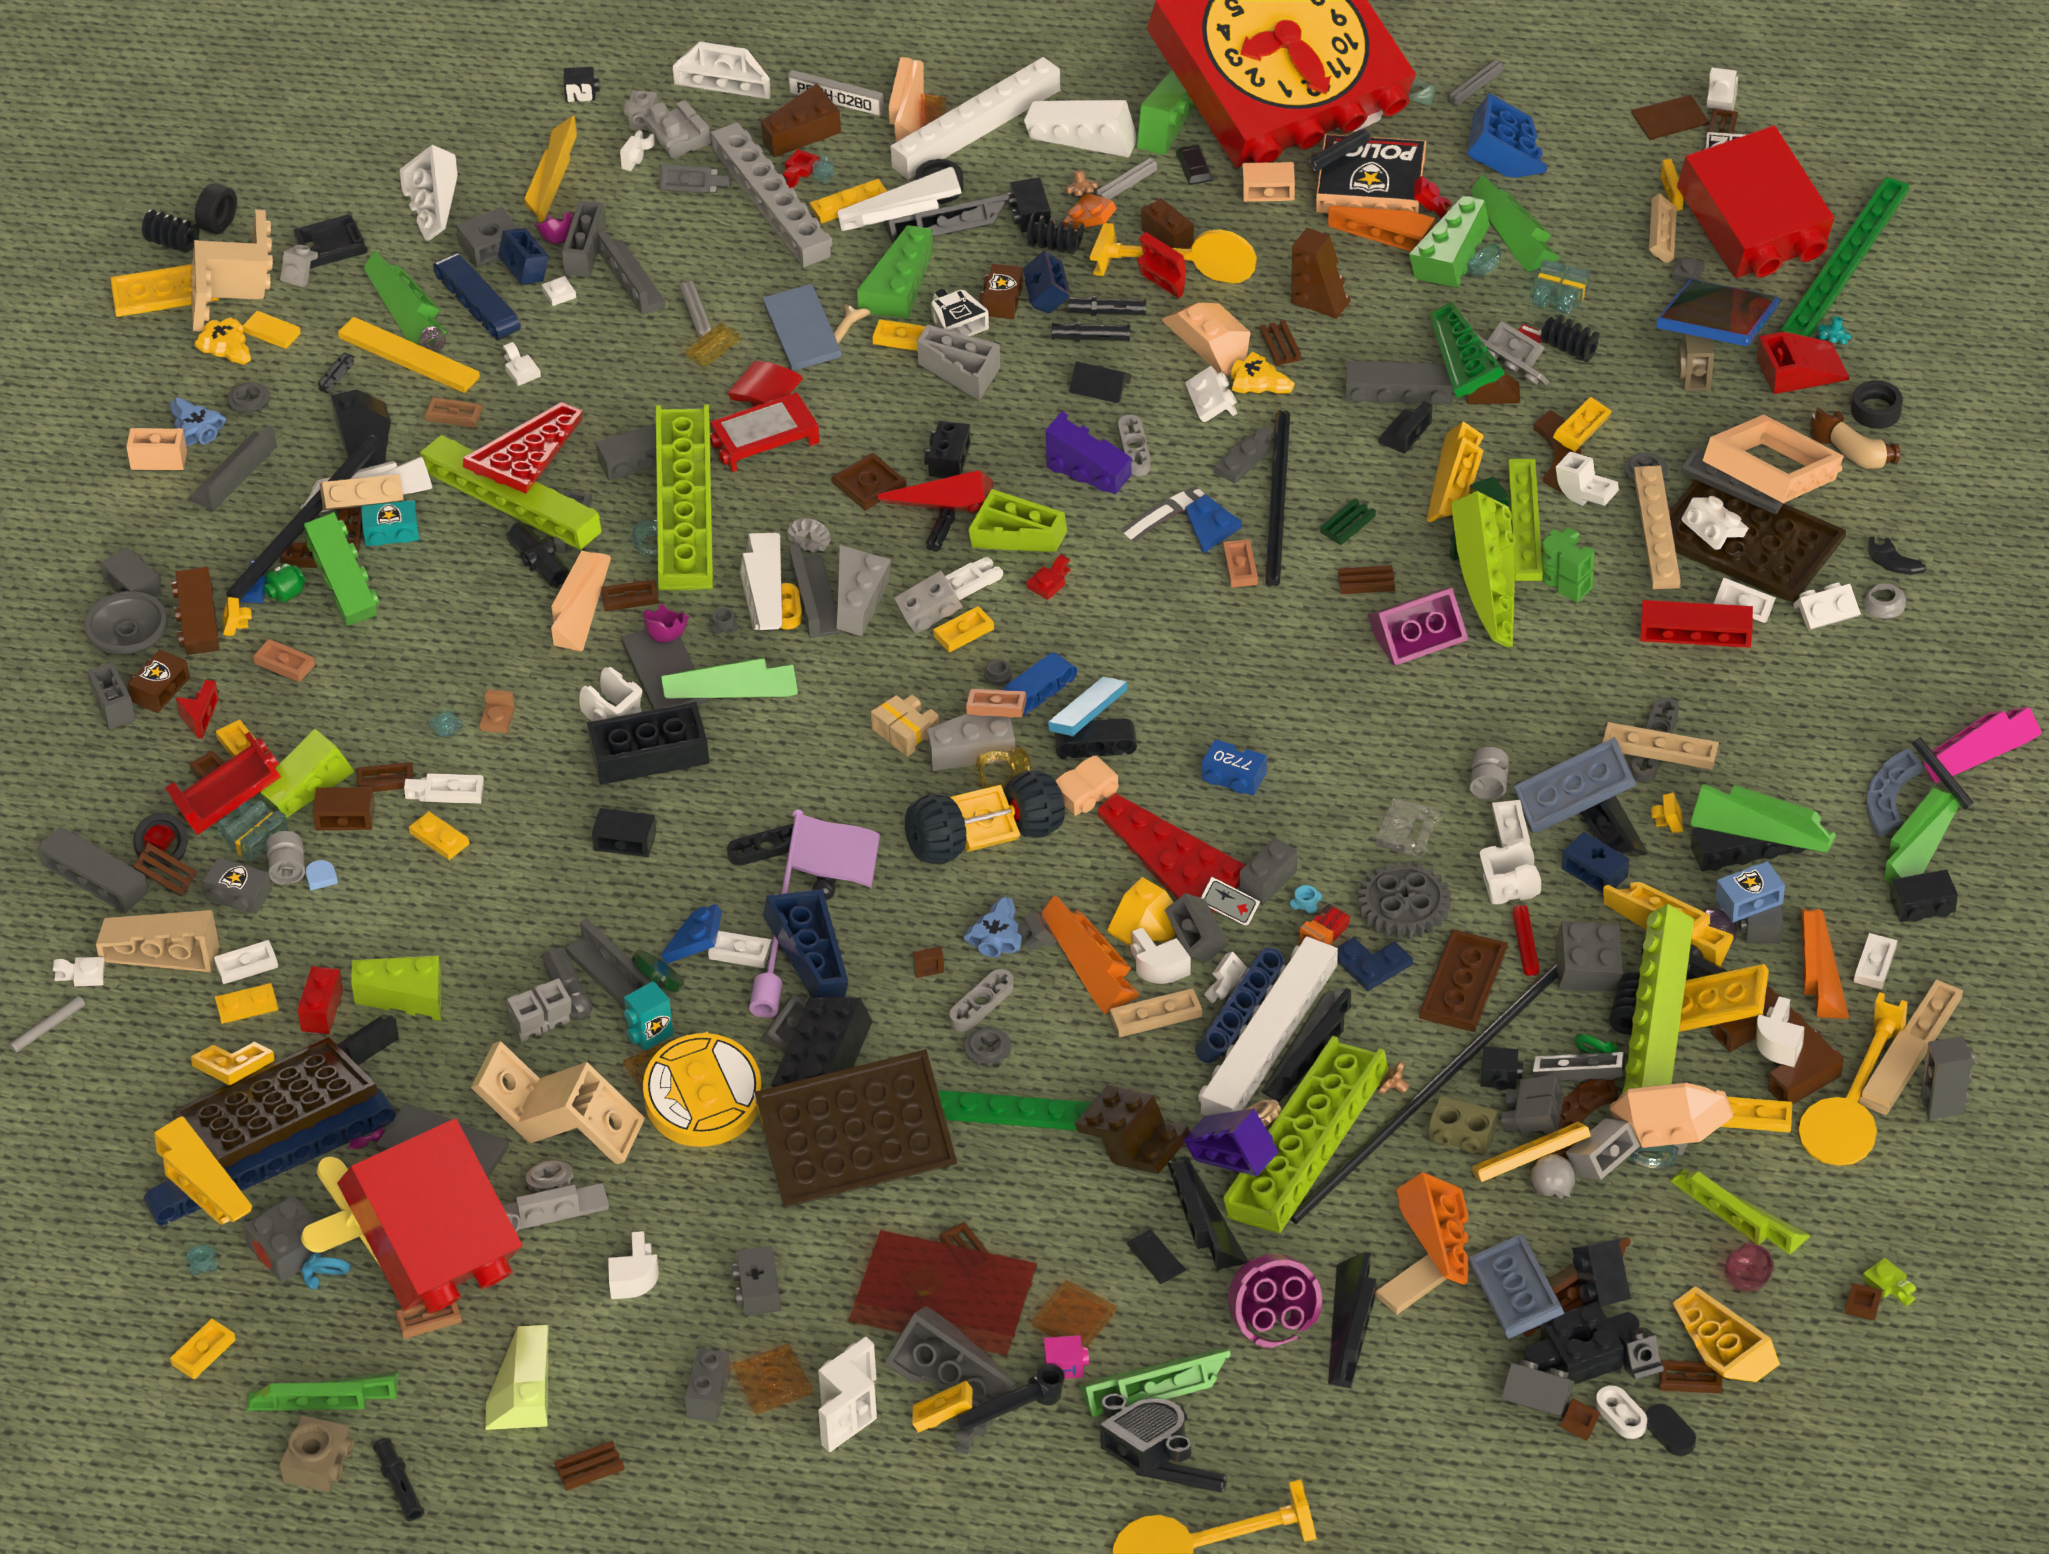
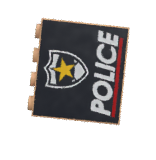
[1316,134,1426,214]

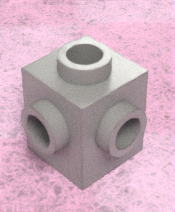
[624,91,659,130]

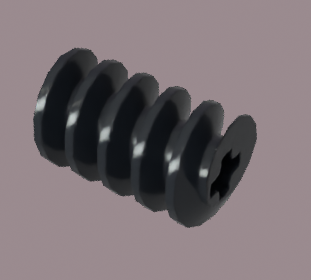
[142,209,199,253]
[1027,214,1084,254]
[1540,314,1600,363]
[1609,971,1640,1035]

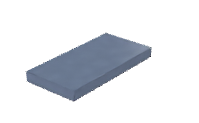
[763,284,842,371]
[1513,737,1637,833]
[1468,1233,1564,1339]

